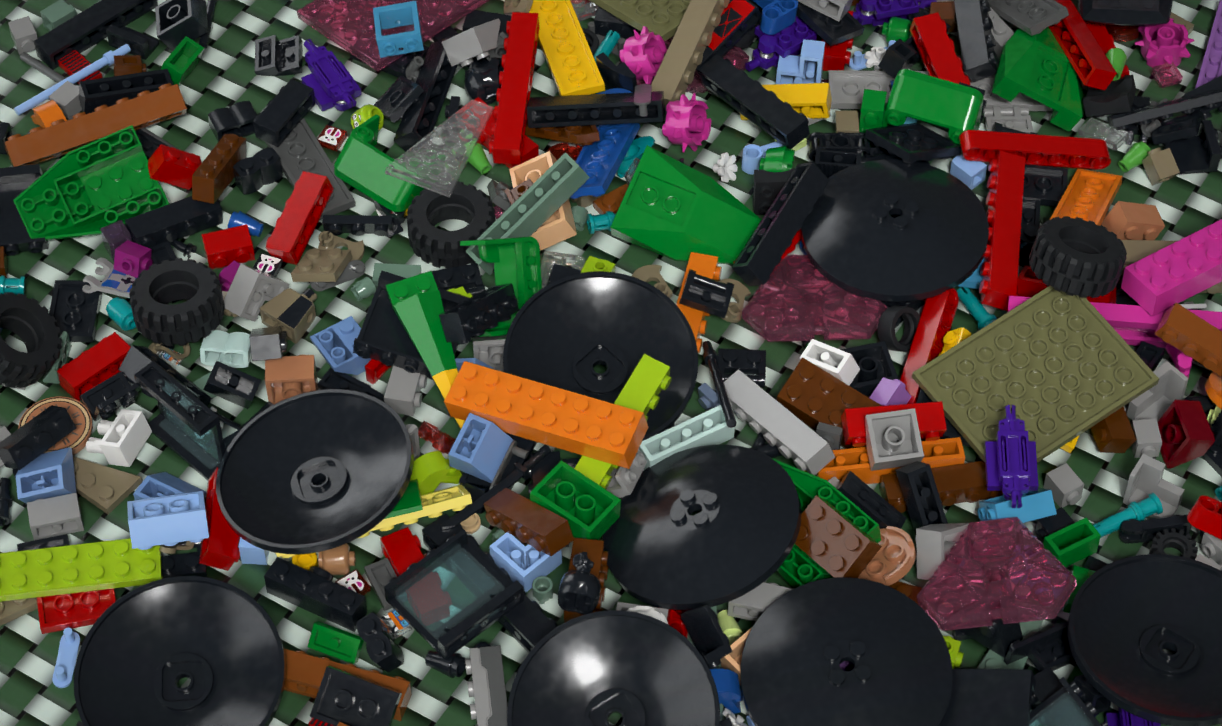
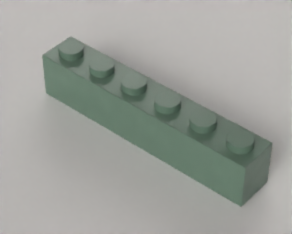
[466,152,590,275]

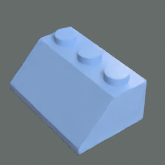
[127,491,209,550]

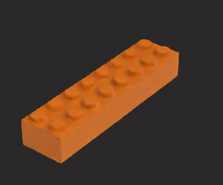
[444,361,648,469]

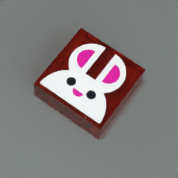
[317,125,347,152]
[335,569,371,595]

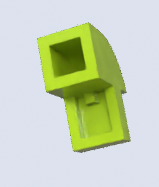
[410,451,462,495]

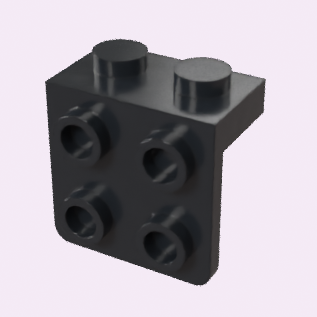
[1163,120,1222,174]
[79,371,141,422]
[681,605,733,669]

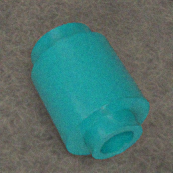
[106,297,136,331]

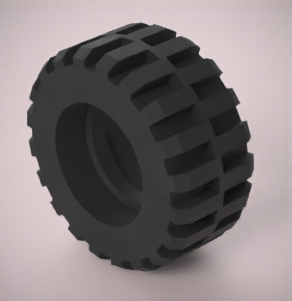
[407,181,495,269]
[1029,216,1127,298]
[129,258,225,346]
[0,292,62,388]

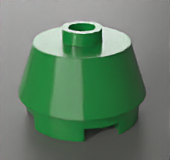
[759,146,795,172]

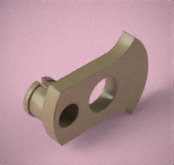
[504,0,533,15]
[318,231,365,261]
[632,265,673,298]
[719,279,751,323]

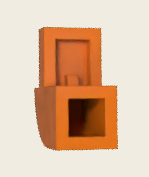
[31,100,67,129]

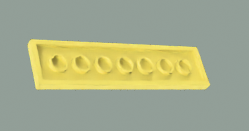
[275,485,472,558]

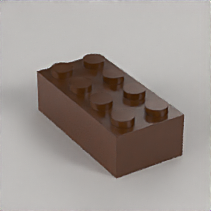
[776,357,882,449]

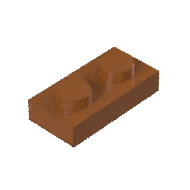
[593,181,631,214]

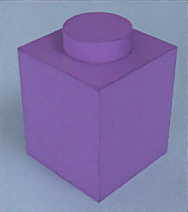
[869,377,911,406]

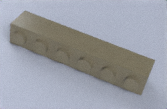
[651,0,730,107]

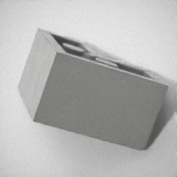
[224,264,290,322]
[1127,361,1188,422]
[1123,454,1185,519]

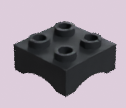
[1083,75,1136,117]
[753,168,795,215]

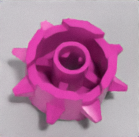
[1134,18,1194,68]
[620,26,667,84]
[662,93,711,153]

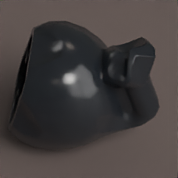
[558,552,601,614]

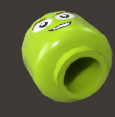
[351,104,384,131]

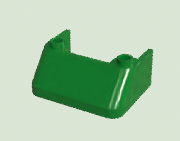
[882,69,984,145]
[334,114,446,212]
[460,237,542,337]

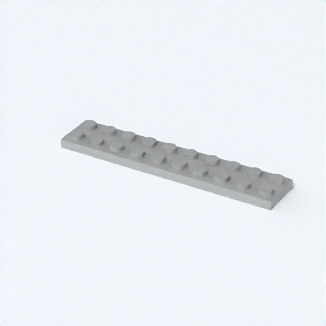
[828,70,1052,111]

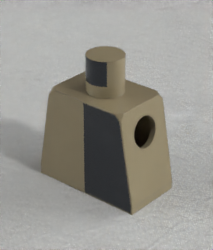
[260,288,317,344]

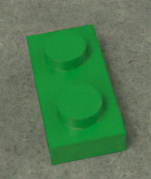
[308,621,364,664]

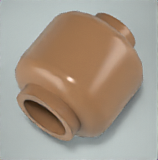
[318,543,356,575]

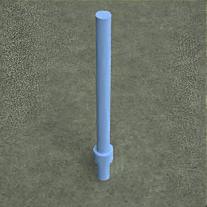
[14,44,131,116]

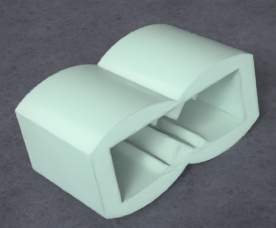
[200,330,251,368]

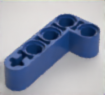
[753,0,798,35]

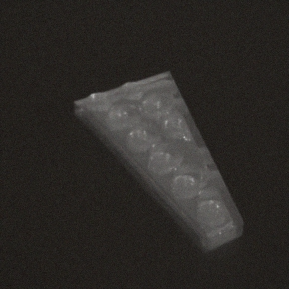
[385,99,493,198]

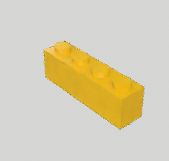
[740,83,832,120]

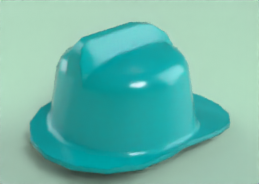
[616,136,655,178]

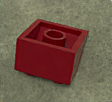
[1158,400,1216,469]

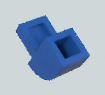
[710,669,743,714]

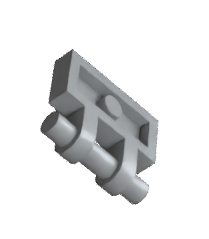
[983,106,1033,134]

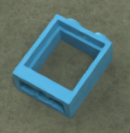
[373,1,424,58]
[978,488,1057,529]

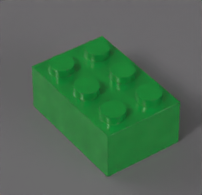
[530,460,621,540]

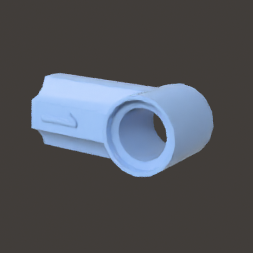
[741,141,784,175]

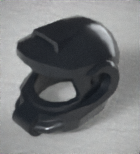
[465,57,504,104]

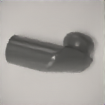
[406,56,424,83]

